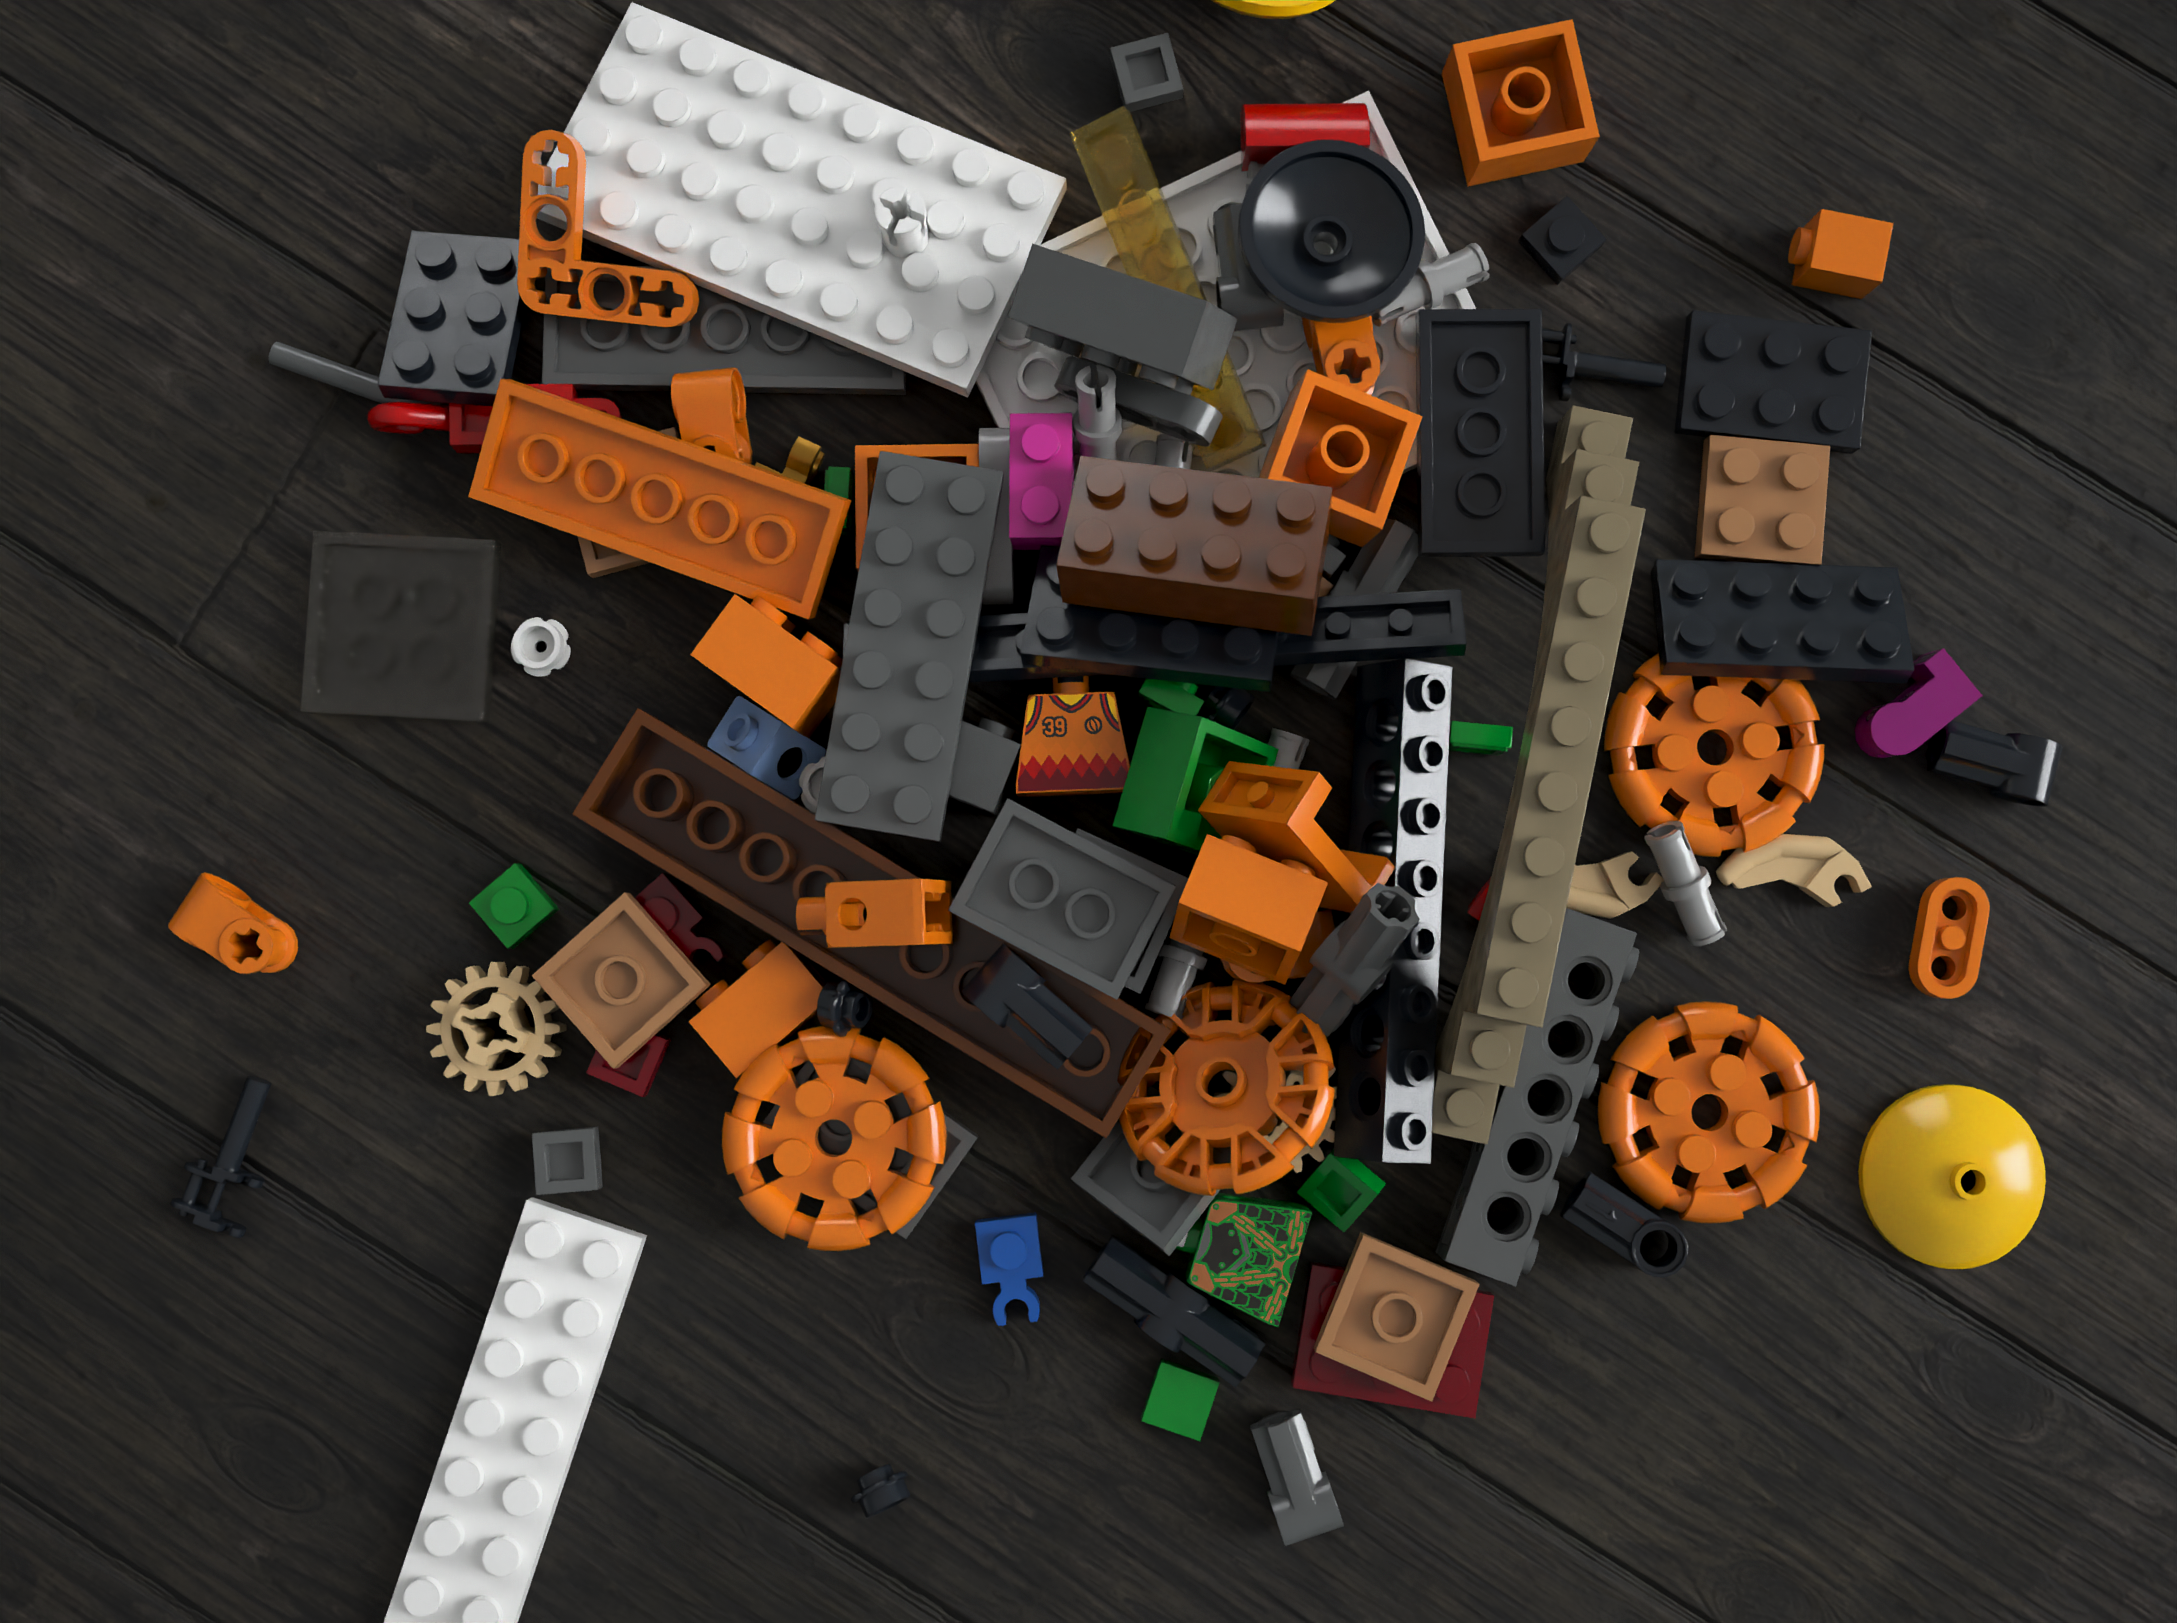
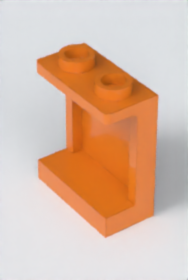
[1198,761,1395,913]

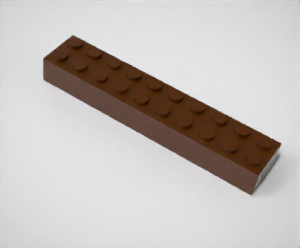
[572,708,1171,1138]

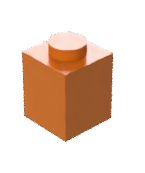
[1788,209,1893,299]

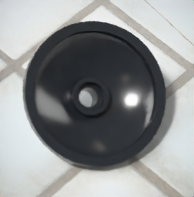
[1238,140,1425,323]

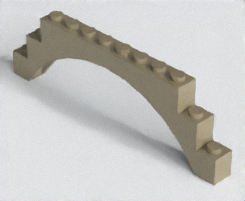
[1432,405,1646,1145]

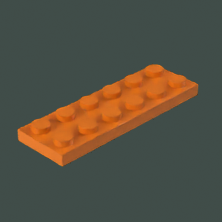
[468,379,851,619]

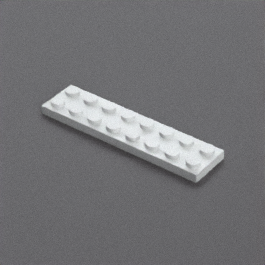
[384,1197,647,1623]

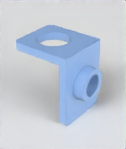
[708,696,826,800]

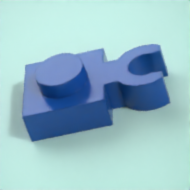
[975,1212,1044,1326]

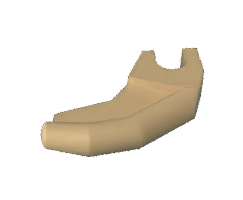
[1716,834,1872,907]
[1566,851,1664,919]

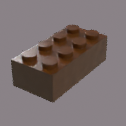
[1056,456,1333,636]

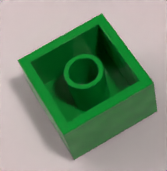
[1113,707,1279,855]

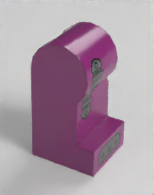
[1855,648,1983,758]

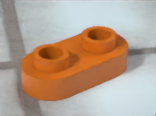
[1909,877,1990,999]

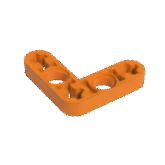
[517,130,699,327]

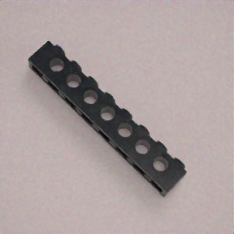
[1334,658,1452,1164]

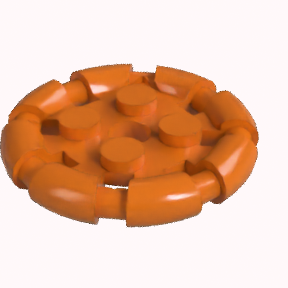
[1604,653,1824,857]
[1117,979,1335,1196]
[1598,1001,1820,1224]
[722,1026,946,1251]

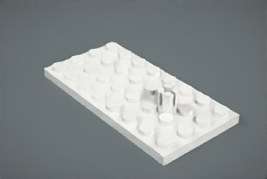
[537,2,1067,398]

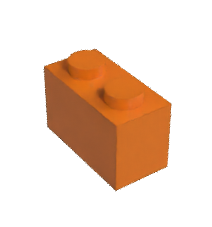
[689,940,827,1078]

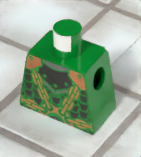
[1175,1193,1312,1327]

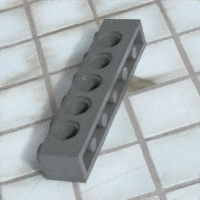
[1436,908,1639,1287]

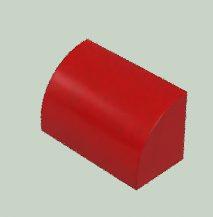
[1240,103,1370,172]

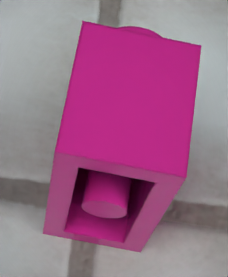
[1009,413,1074,550]

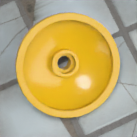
[1858,1084,2046,1269]

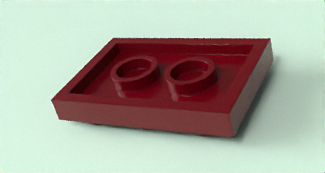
[1291,1262,1494,1419]

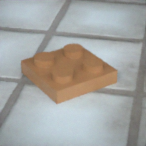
[1695,435,1830,565]
[532,892,711,1069]
[1313,1232,1480,1402]

